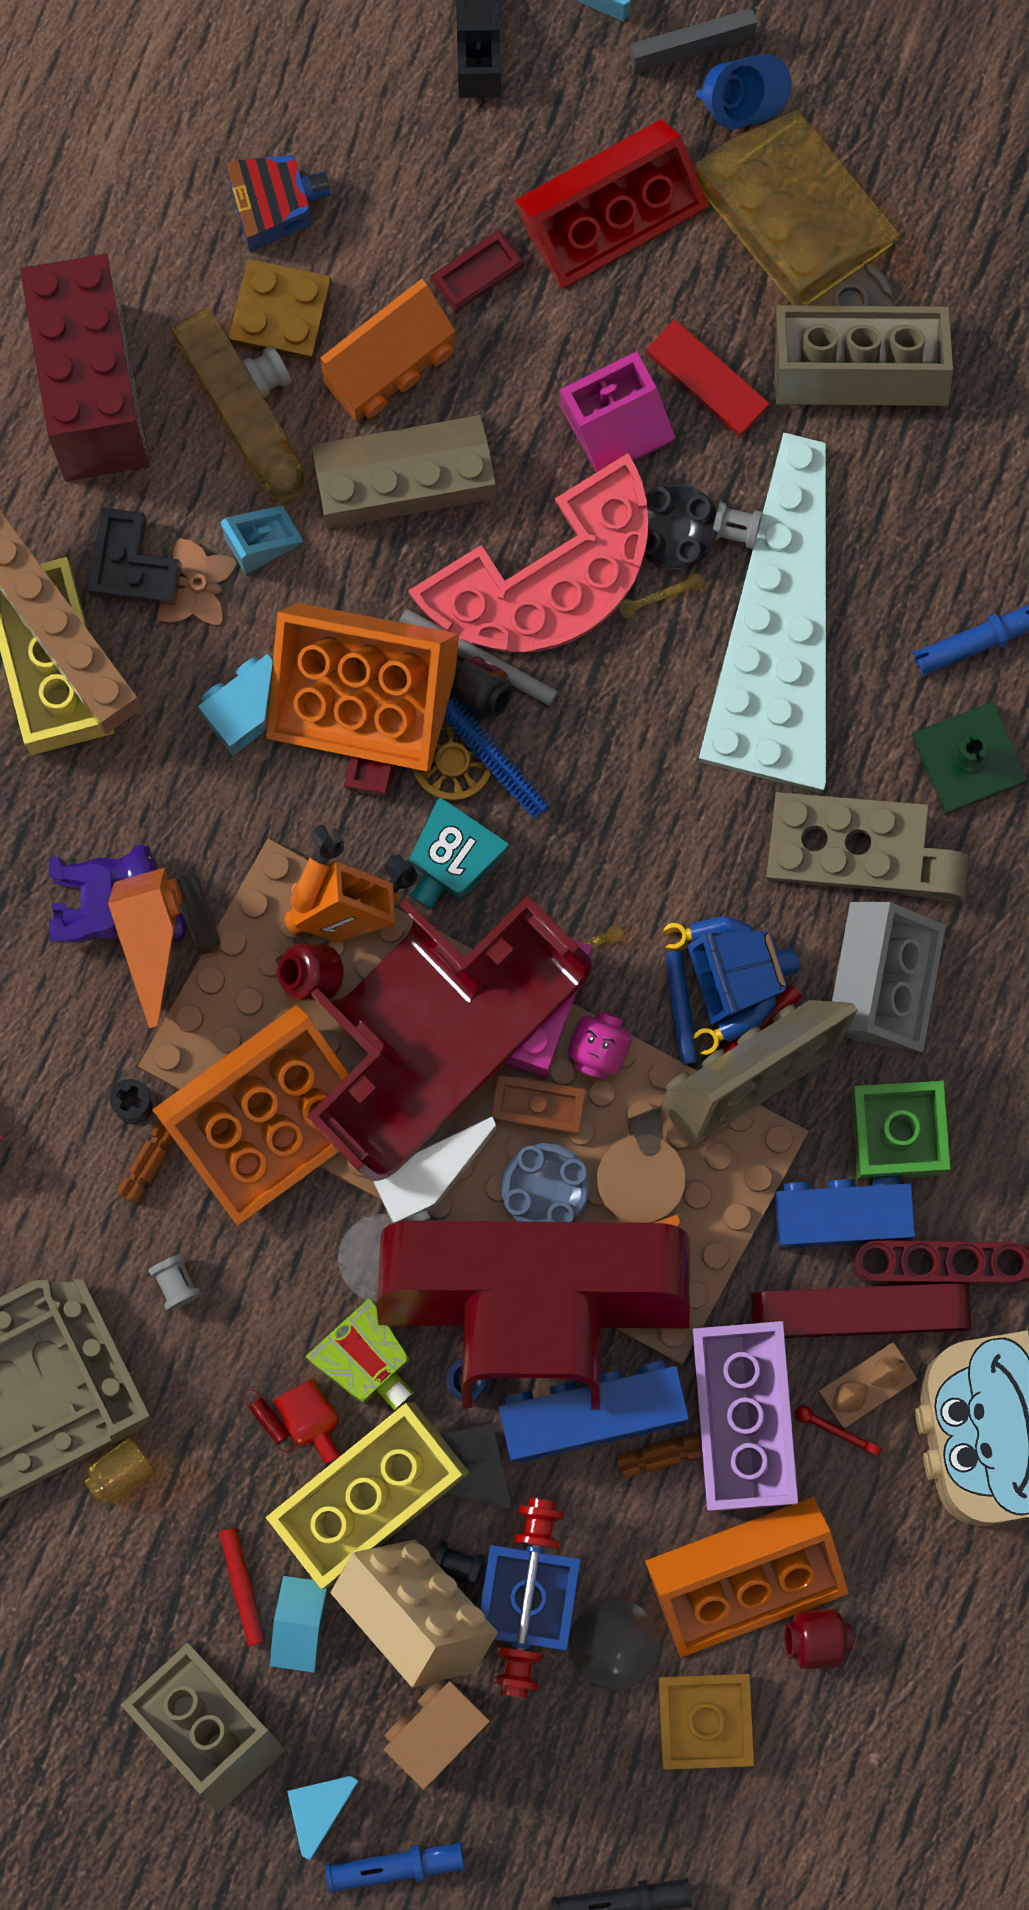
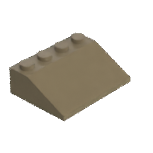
[661,1000,858,1148]

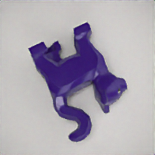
[49,845,187,944]

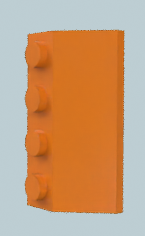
[645,1497,849,1658]

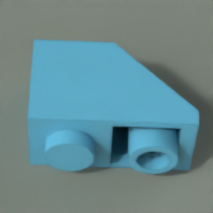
[198,654,273,756]

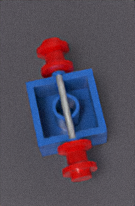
[480,1498,580,1698]

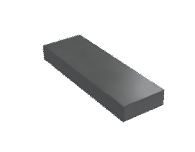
[630,9,757,75]

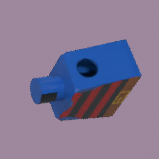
[226,155,331,252]

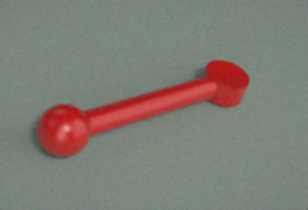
[795,1405,882,1457]

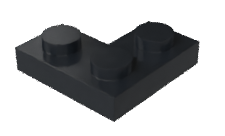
[87,508,182,606]

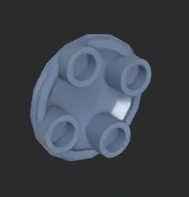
[501,1143,590,1222]

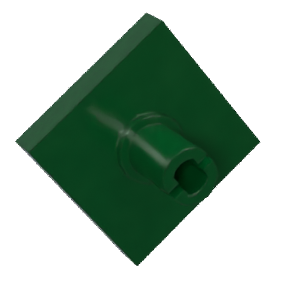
[911,701,1027,815]

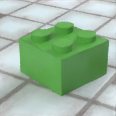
[850,1081,950,1181]

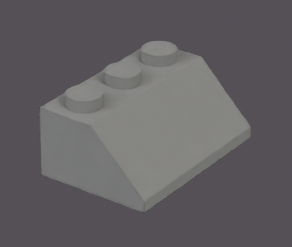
[832,902,946,1053]

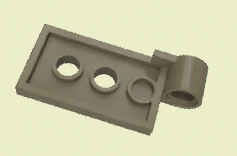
[766,792,969,902]

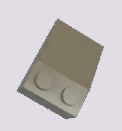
[121,1642,285,1814]

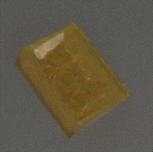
[695,110,901,306]

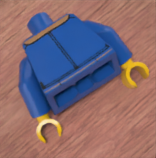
[663,916,799,1055]

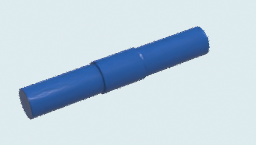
[665,951,698,1066]

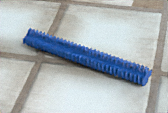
[444,694,551,819]

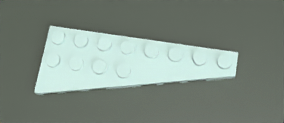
[698,433,826,794]

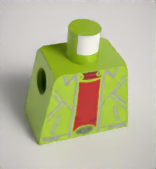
[306,1299,415,1411]

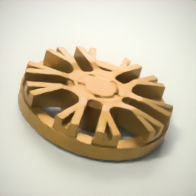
[413,721,492,802]

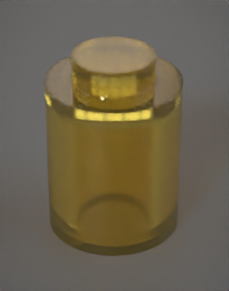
[84,1437,156,1505]

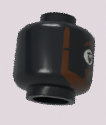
[449,656,512,721]

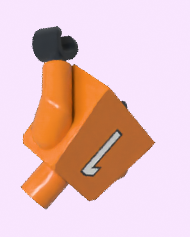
[285,825,417,942]

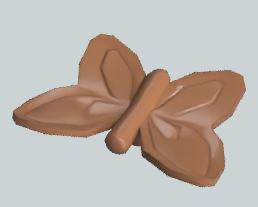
[157,538,236,626]

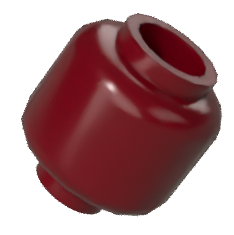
[277,943,344,1001]
[784,1609,854,1669]

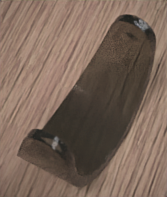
[626,1106,663,1156]

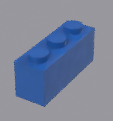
[774,1177,915,1249]

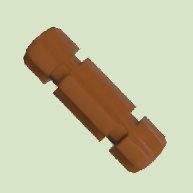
[117,1121,175,1204]
[617,1433,703,1478]

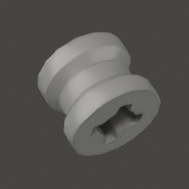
[241,345,292,400]

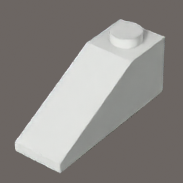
[373,1117,496,1223]

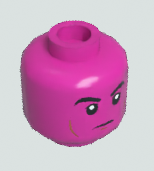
[568,1010,632,1080]

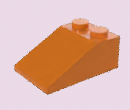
[108,867,183,1028]

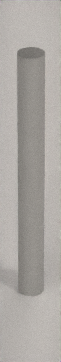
[399,608,558,706]

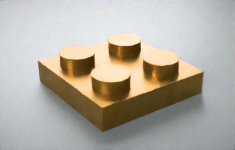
[228,259,332,362]
[658,1674,754,1770]

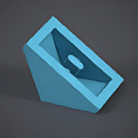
[220,505,304,575]
[270,1576,328,1673]
[287,1775,360,1861]

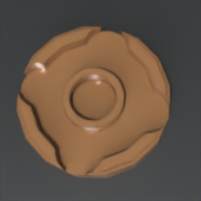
[597,1134,686,1223]

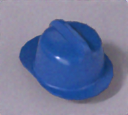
[696,54,792,129]

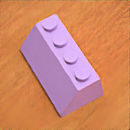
[693,1321,799,1512]

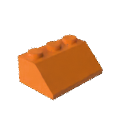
[320,279,456,423]

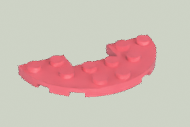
[408,453,648,653]

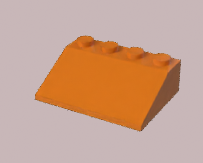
[266,603,459,771]
[152,1004,349,1226]

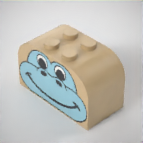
[915,1330,1029,1526]

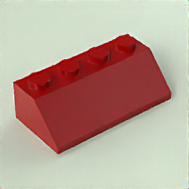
[514,119,709,289]

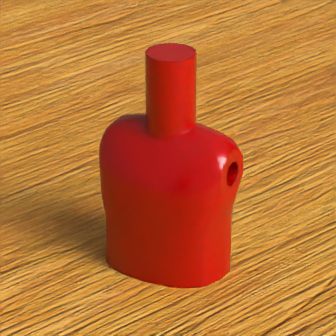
[273,1378,341,1465]

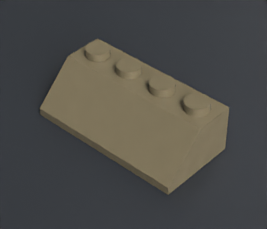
[775,305,953,406]
[311,415,496,529]

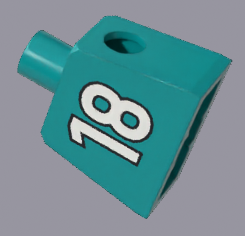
[409,797,509,910]

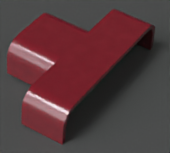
[307,896,592,1181]
[376,1220,690,1410]

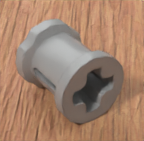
[713,502,762,549]
[148,1254,203,1311]

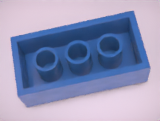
[499,1361,689,1465]

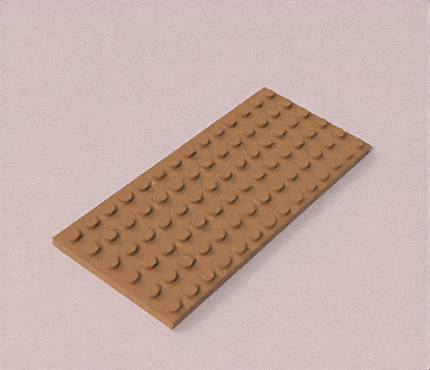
[138,839,809,1366]

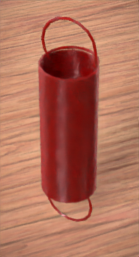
[242,1389,296,1452]

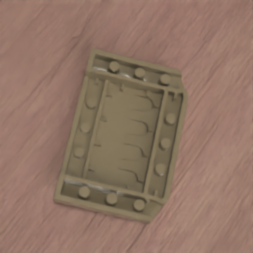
[0,1279,152,1502]

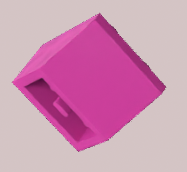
[559,351,676,473]

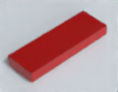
[645,319,769,438]

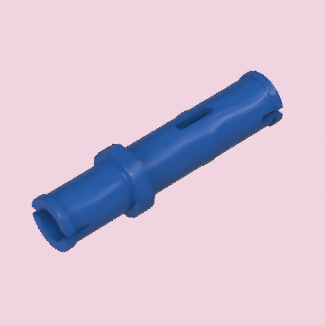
[912,605,1029,677]
[325,1842,465,1893]

